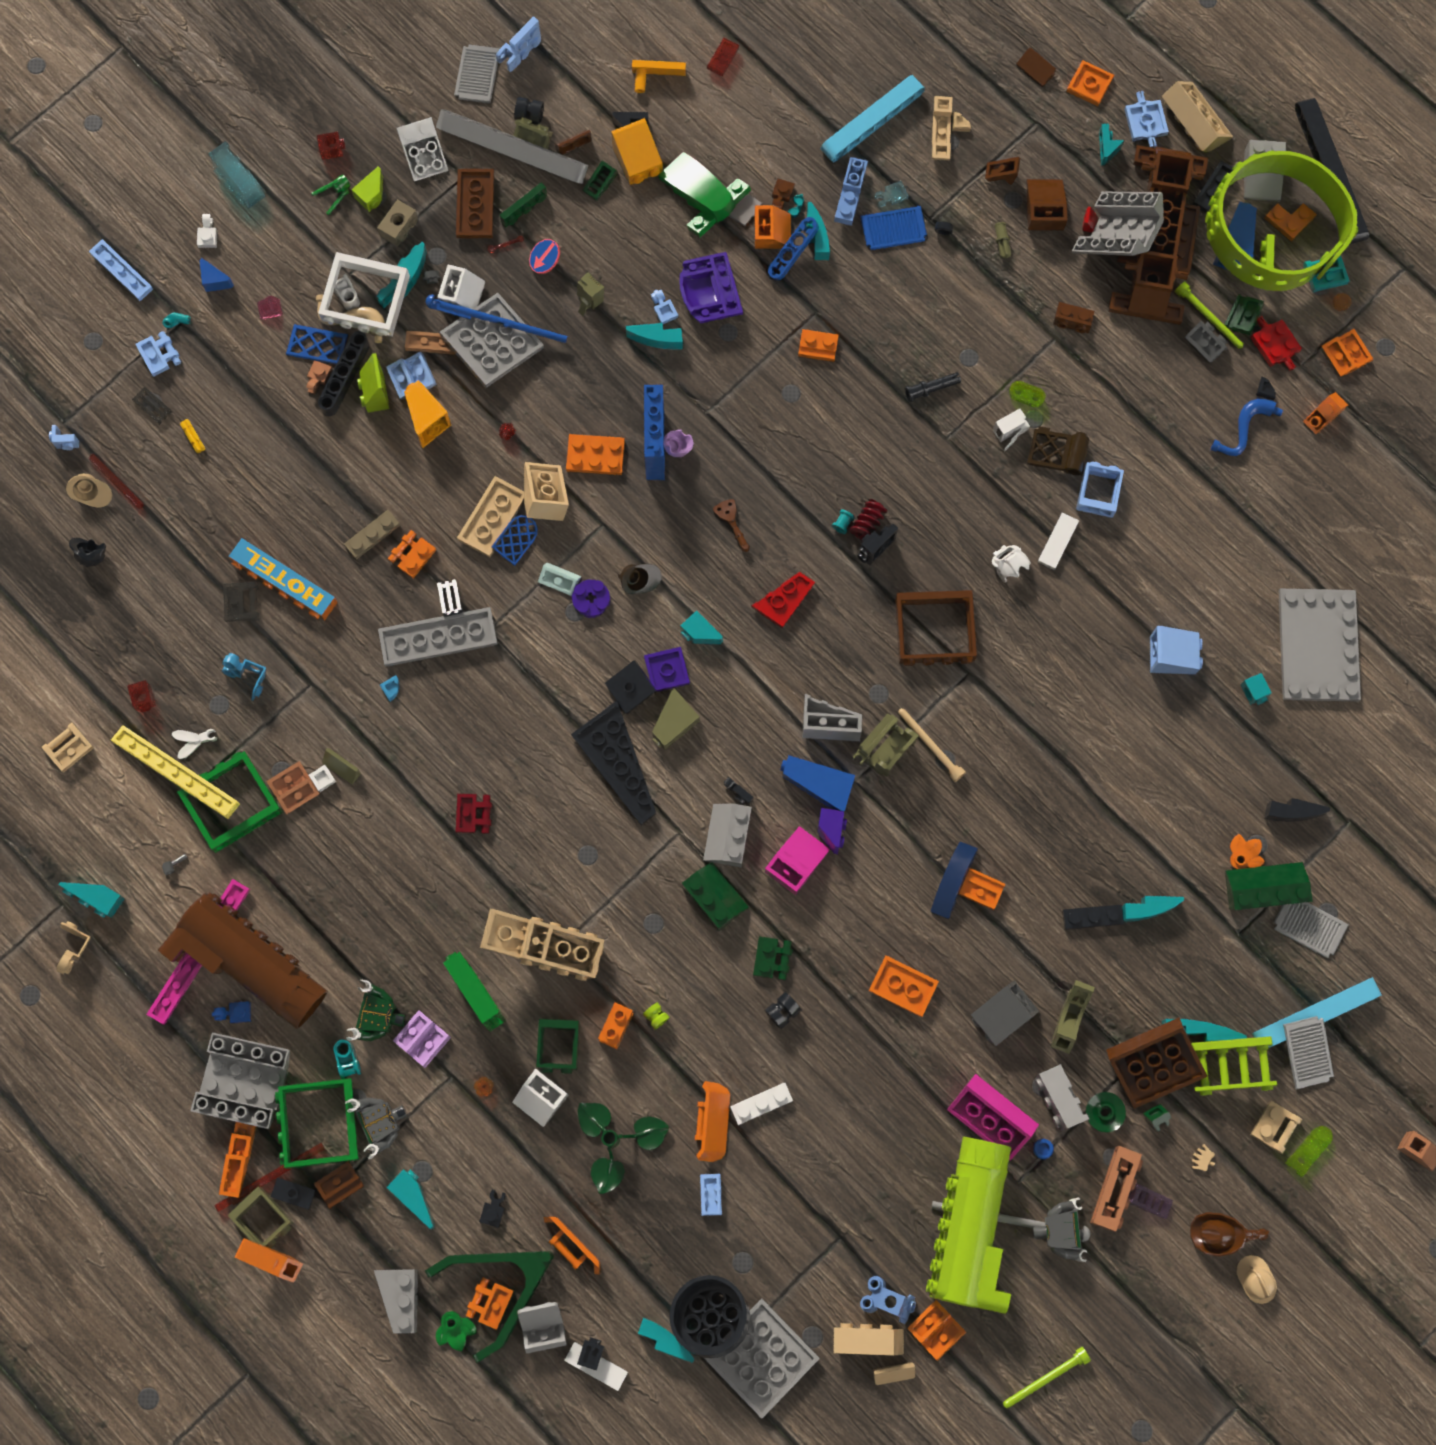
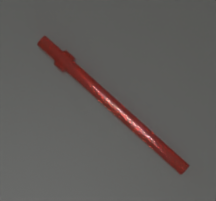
[214,1142,325,1212]

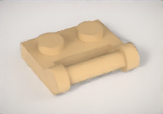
[42,722,94,773]
[1250,1100,1302,1154]

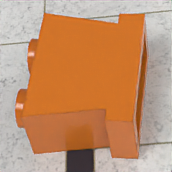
[598,1002,634,1050]

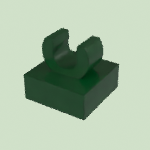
[1143,1104,1171,1131]

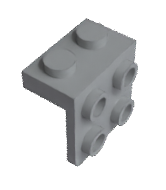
[517,1302,566,1354]

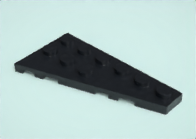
[571,701,656,825]

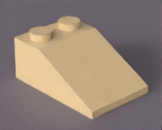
[524,462,569,521]

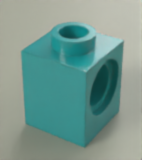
[1240,673,1272,705]

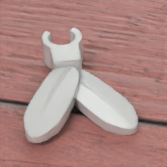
[172,729,217,759]

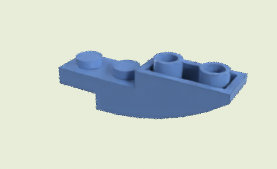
[834,157,868,226]

